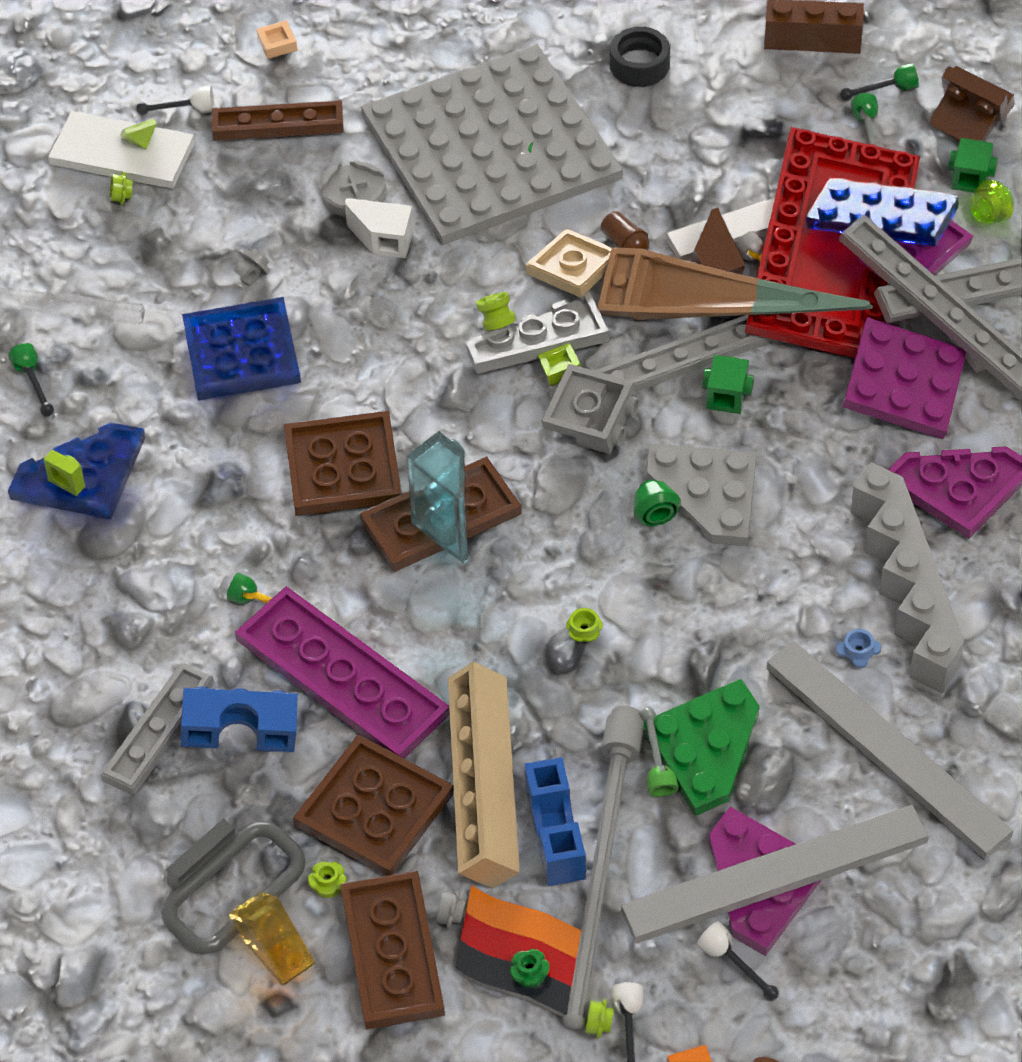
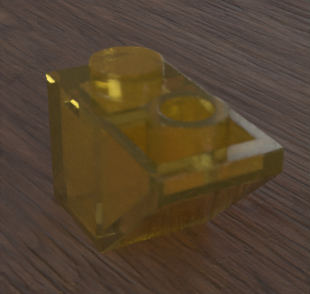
[229,892,316,986]

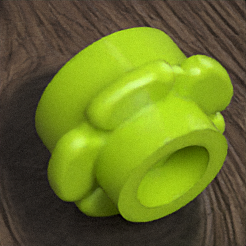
[110,172,133,205]
[566,608,603,642]
[308,861,347,898]
[585,999,614,1039]

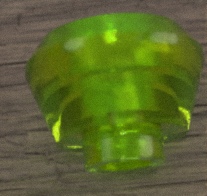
[970,179,1014,224]

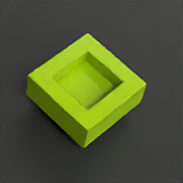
[538,343,581,386]
[43,449,85,496]

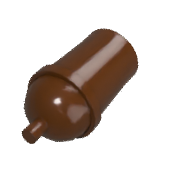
[601,211,650,250]

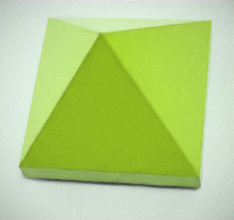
[120,118,157,149]

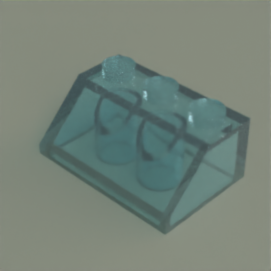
[406,431,468,563]

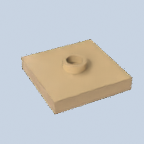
[525,229,611,298]

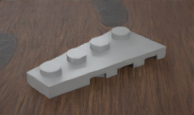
[466,291,610,374]

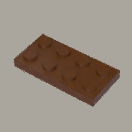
[360,456,522,572]
[340,871,445,1030]

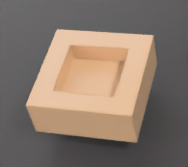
[256,20,298,59]

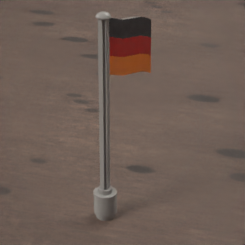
[455,706,644,1029]

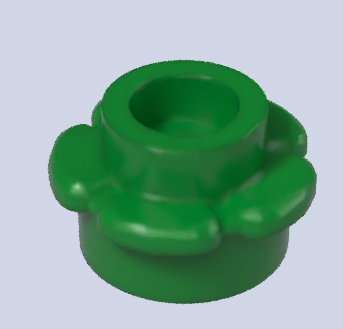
[510,949,550,988]

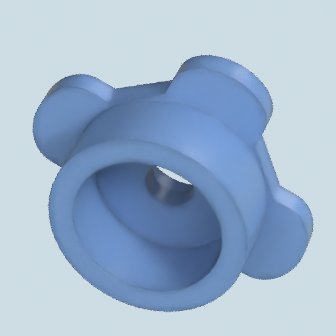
[836,629,881,668]

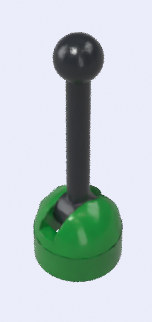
[840,63,919,101]
[8,343,54,416]

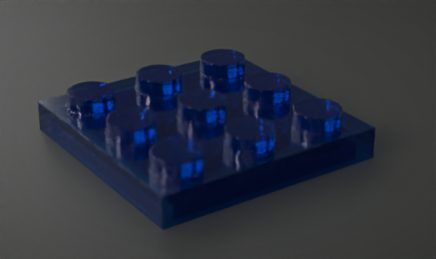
[182,297,301,401]

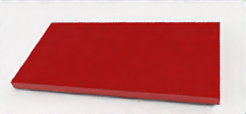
[745,127,920,358]

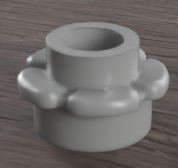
[436,890,466,929]

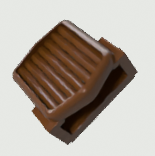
[930,66,1015,142]

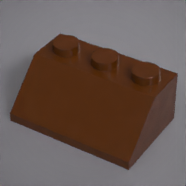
[764,0,864,54]

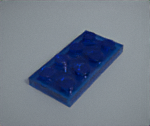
[806,178,959,247]

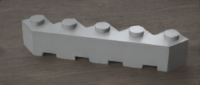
[851,462,964,694]

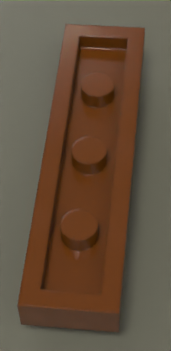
[212,100,344,141]

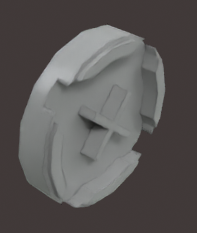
[321,161,387,216]

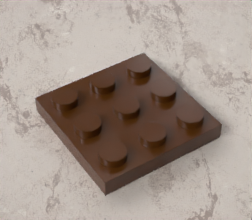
[284,411,402,516]
[293,734,454,876]

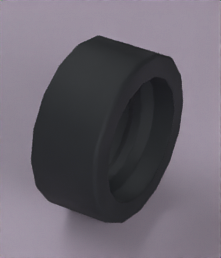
[610,26,670,87]

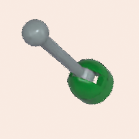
[851,93,878,145]

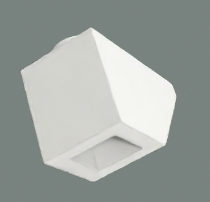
[345,198,414,258]

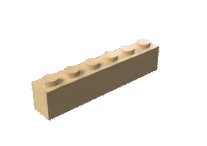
[448,661,520,888]

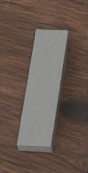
[100,662,214,796]

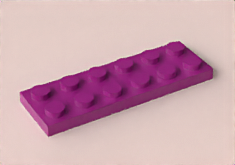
[235,586,450,759]

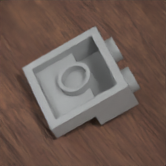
[541,364,640,454]

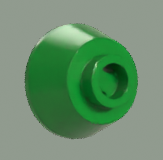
[633,480,681,526]

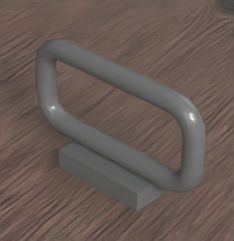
[161,818,306,954]

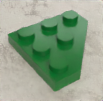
[643,679,760,816]

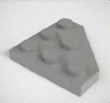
[646,443,757,546]

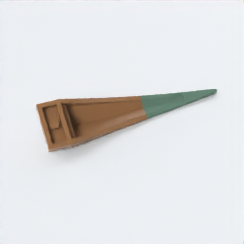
[597,247,873,320]

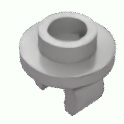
[234,249,270,287]

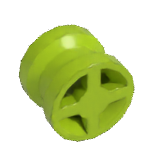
[476,292,516,331]

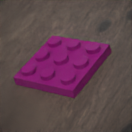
[842,317,966,439]

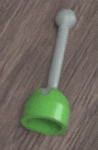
[641,707,679,797]

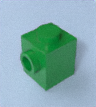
[948,138,998,195]
[702,355,754,414]

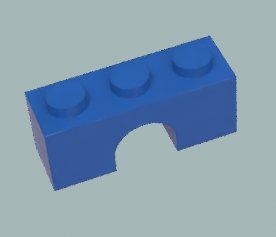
[180,686,298,752]
[524,757,586,886]

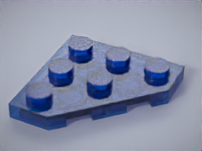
[8,422,146,519]

